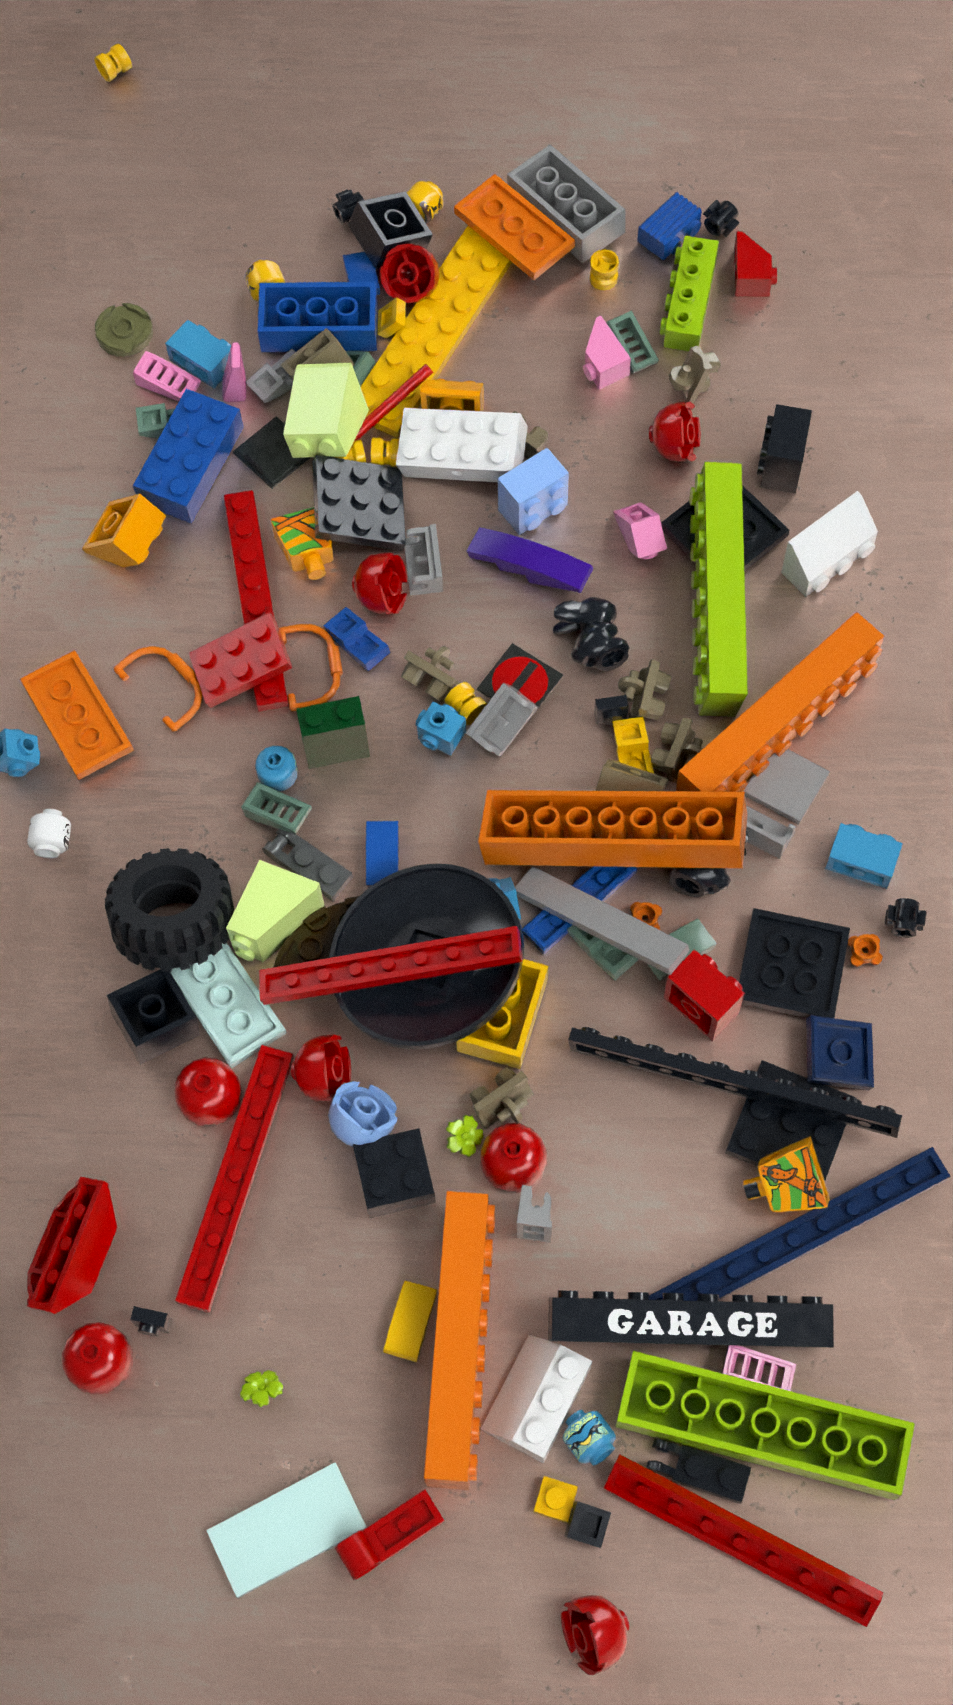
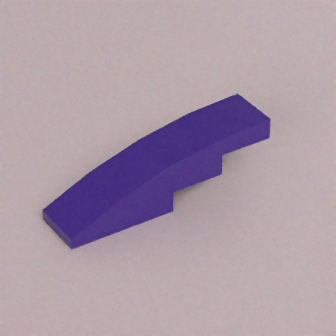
[466,527,594,593]

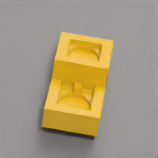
[612,717,654,774]
[383,1280,438,1362]

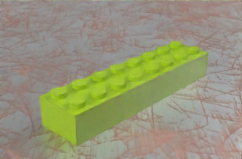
[689,462,748,717]
[615,1351,915,1500]

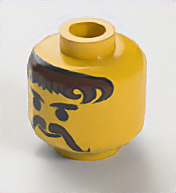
[406,181,443,224]
[245,260,285,302]

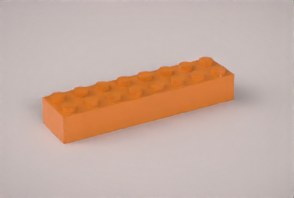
[676,612,884,792]
[478,790,747,869]
[424,1191,496,1490]

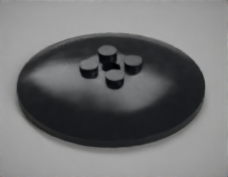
[329,864,524,1049]

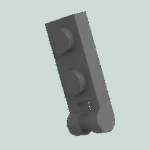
[262,829,353,902]

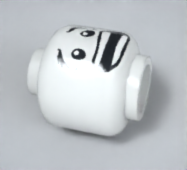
[27,809,71,858]

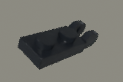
[646,1438,752,1504]

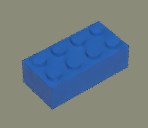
[258,282,378,352]
[133,388,244,524]

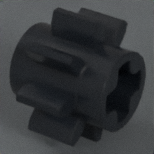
[332,189,364,225]
[703,200,740,237]
[885,898,927,938]

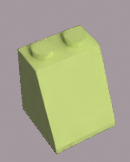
[283,363,369,458]
[226,860,324,962]

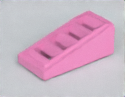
[222,342,246,402]
[133,351,201,402]
[721,1345,796,1391]

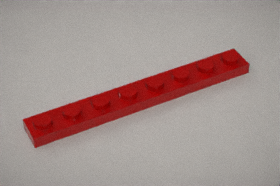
[224,490,289,712]
[259,926,523,1005]
[175,1045,294,1313]
[604,1454,884,1627]

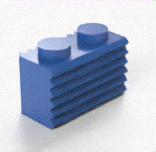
[637,192,702,260]

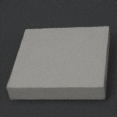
[744,749,830,825]

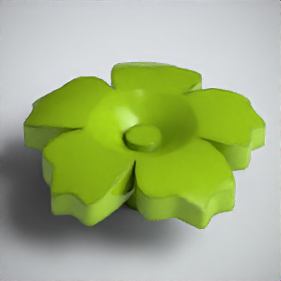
[446,1115,484,1157]
[240,1370,284,1407]

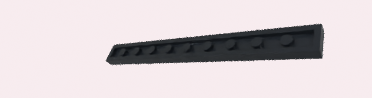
[568,1027,902,1138]

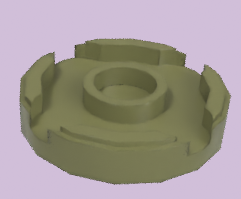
[95,303,153,357]

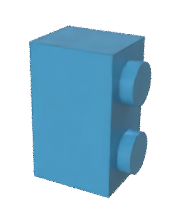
[165,320,231,389]
[825,823,903,889]

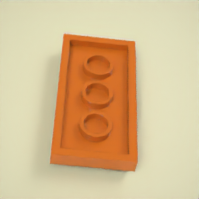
[454,174,575,280]
[20,650,134,780]

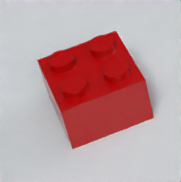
[664,949,745,1041]

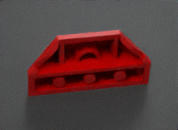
[27,1176,118,1314]

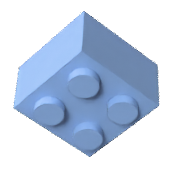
[498,448,569,535]

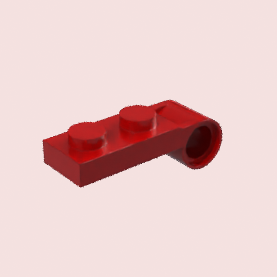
[335,1489,445,1580]

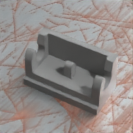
[405,524,443,596]
[466,683,538,757]
[746,806,796,859]
[517,1185,552,1243]

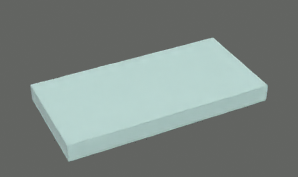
[171,943,287,1068]
[206,1462,367,1598]

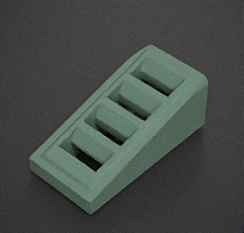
[606,311,659,374]
[241,782,312,834]

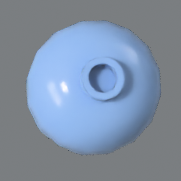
[328,1081,398,1147]

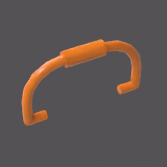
[278,624,343,711]
[114,646,203,732]

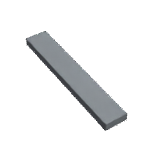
[515,866,690,975]

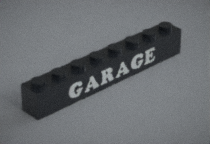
[548,1290,834,1348]

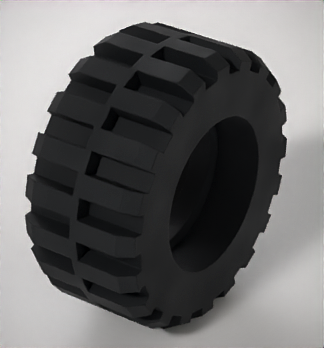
[105,848,234,972]

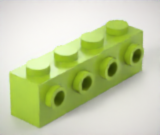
[660,236,719,351]

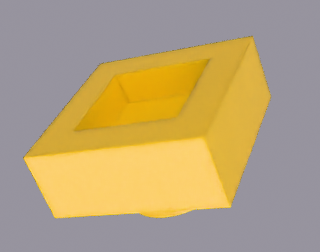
[377,297,406,339]
[533,1476,578,1524]

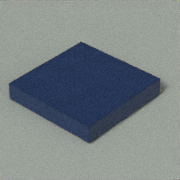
[806,1015,874,1090]

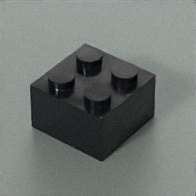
[348,191,433,269]
[757,404,812,493]
[107,969,200,1065]
[353,1128,436,1218]

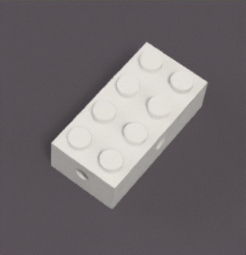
[396,408,528,482]

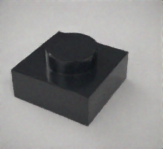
[594,695,628,725]
[130,1306,172,1336]
[565,1501,611,1548]

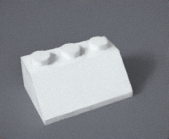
[781,491,878,597]
[480,1335,592,1463]

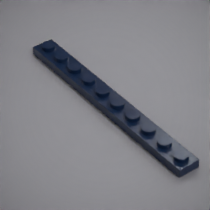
[649,1147,951,1301]

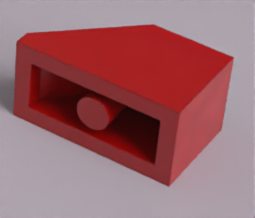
[734,231,777,297]

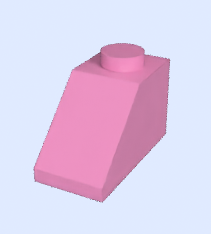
[583,316,631,390]
[613,502,667,560]

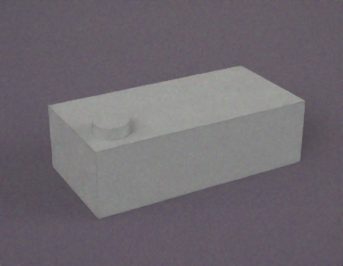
[507,145,625,263]

